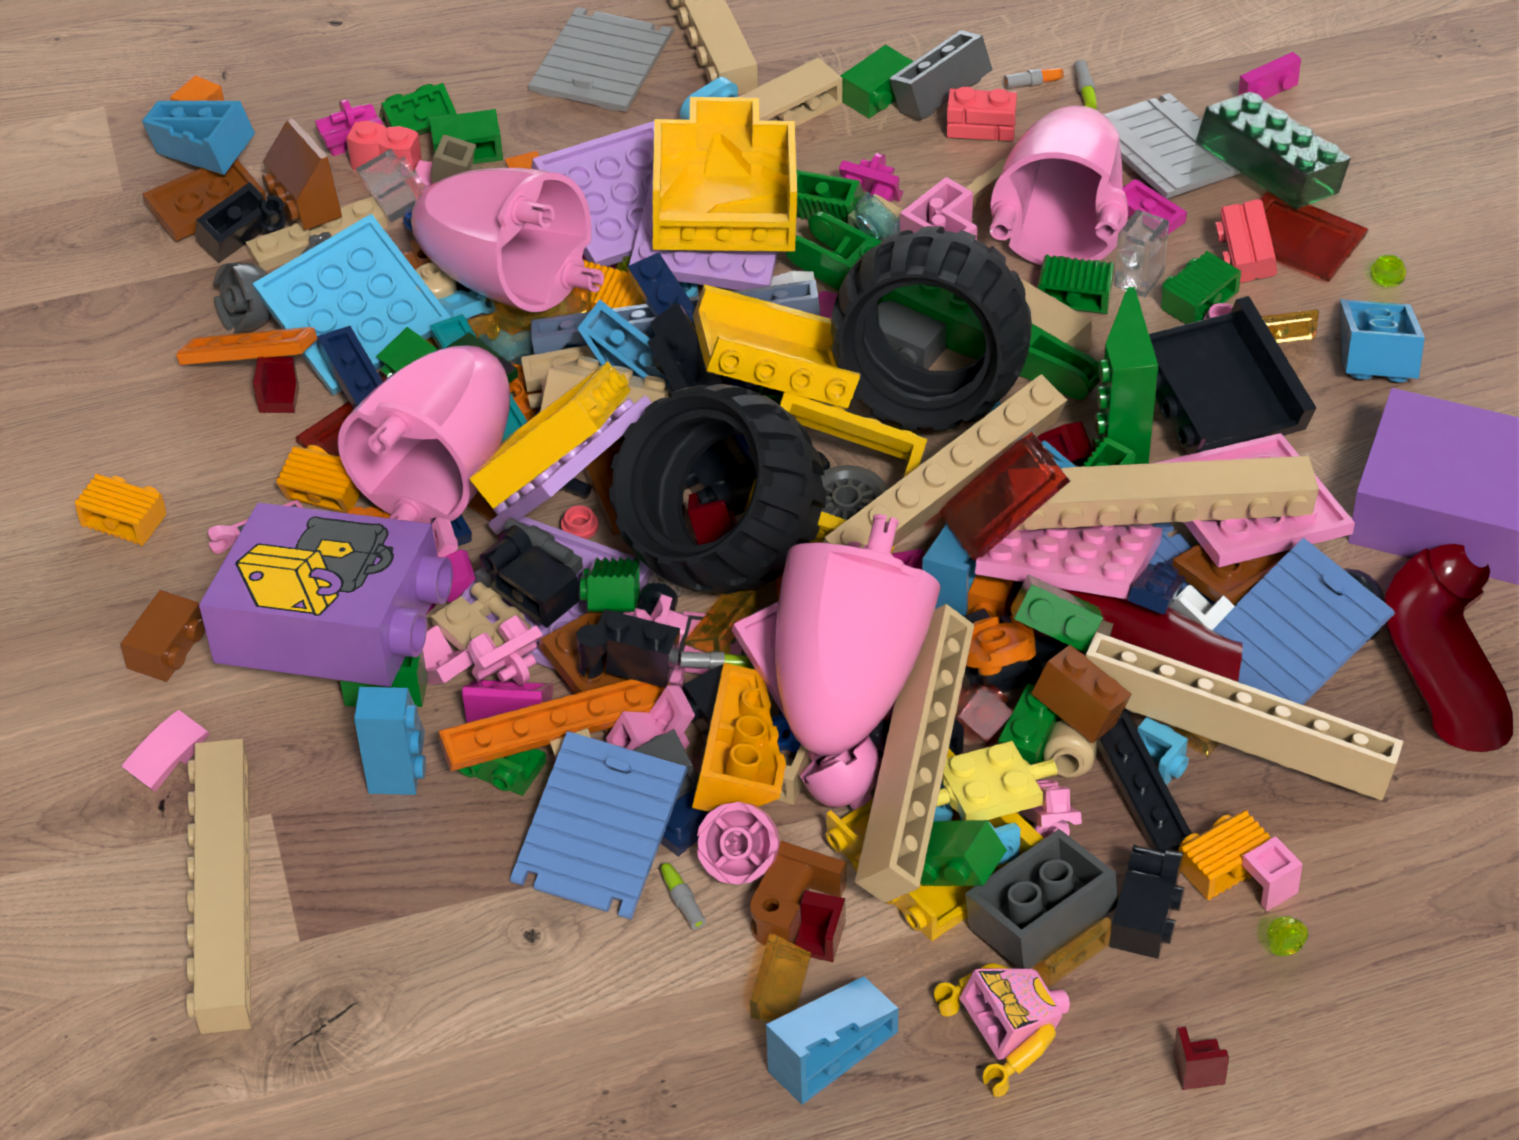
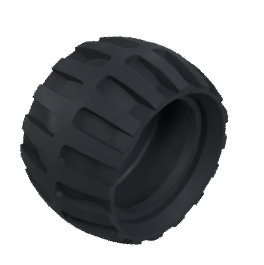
[831,226,1032,431]
[609,384,827,594]

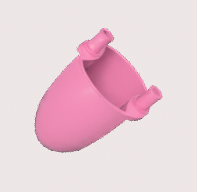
[990,105,1128,266]
[411,168,604,312]
[338,345,510,524]
[775,514,941,756]

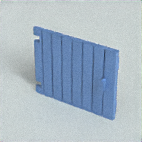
[1213,537,1395,705]
[510,731,688,920]

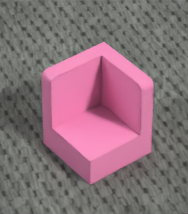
[1242,836,1303,911]

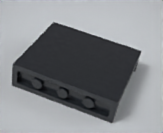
[1149,296,1316,455]

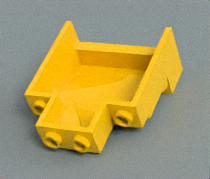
[653,97,797,252]

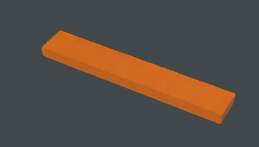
[438,679,670,771]

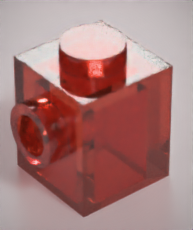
[955,683,1013,742]

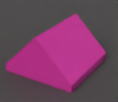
[462,679,554,723]

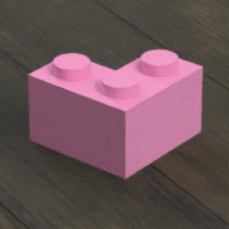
[900,177,977,240]

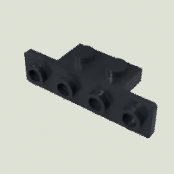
[647,303,726,396]

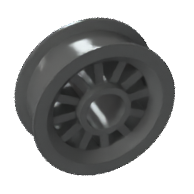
[821,465,888,520]

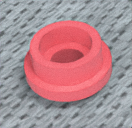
[561,505,599,539]

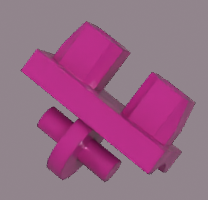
[315,99,383,156]
[839,153,903,202]

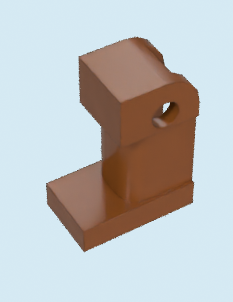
[750,841,847,953]

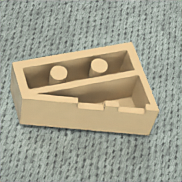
[540,356,672,412]

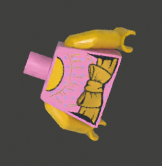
[934,963,1070,1097]

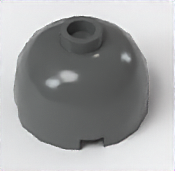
[214,262,272,333]

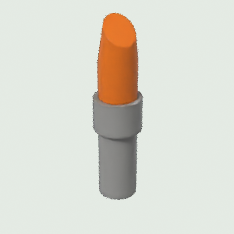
[1004,68,1064,88]

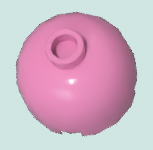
[799,735,882,810]
[697,802,780,885]

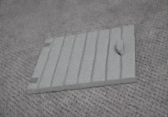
[528,7,674,112]
[1103,93,1252,199]

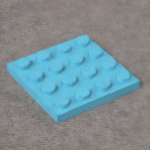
[252,213,452,396]

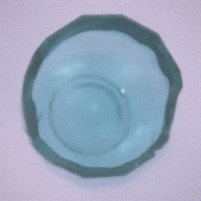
[855,192,900,241]
[478,330,534,365]

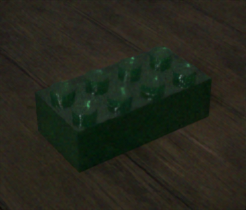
[1196,92,1351,209]

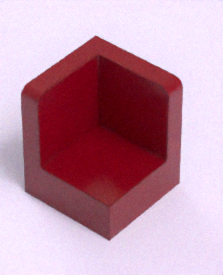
[253,357,299,413]
[1036,422,1093,463]
[688,493,737,545]
[794,890,846,962]
[1173,1026,1229,1090]

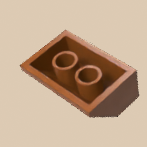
[262,118,342,230]

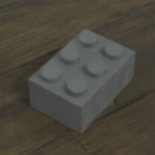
[965,829,1118,969]

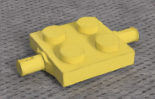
[936,741,1057,821]

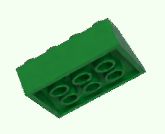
[1092,286,1158,464]

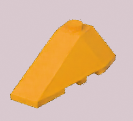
[692,663,786,812]

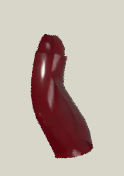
[1385,544,1513,752]
[1008,588,1243,682]

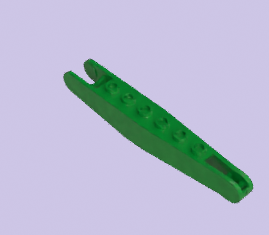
[785,212,1101,400]

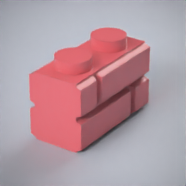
[947,87,1017,141]
[1216,199,1277,283]

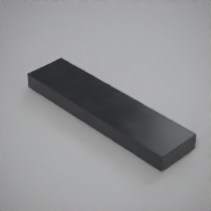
[1096,710,1192,852]

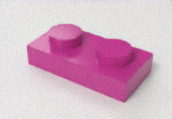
[1237,52,1301,109]
[1123,179,1187,239]

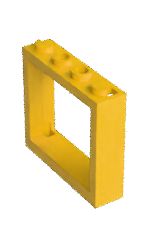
[469,361,631,509]
[743,392,927,554]

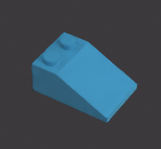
[1339,299,1425,382]

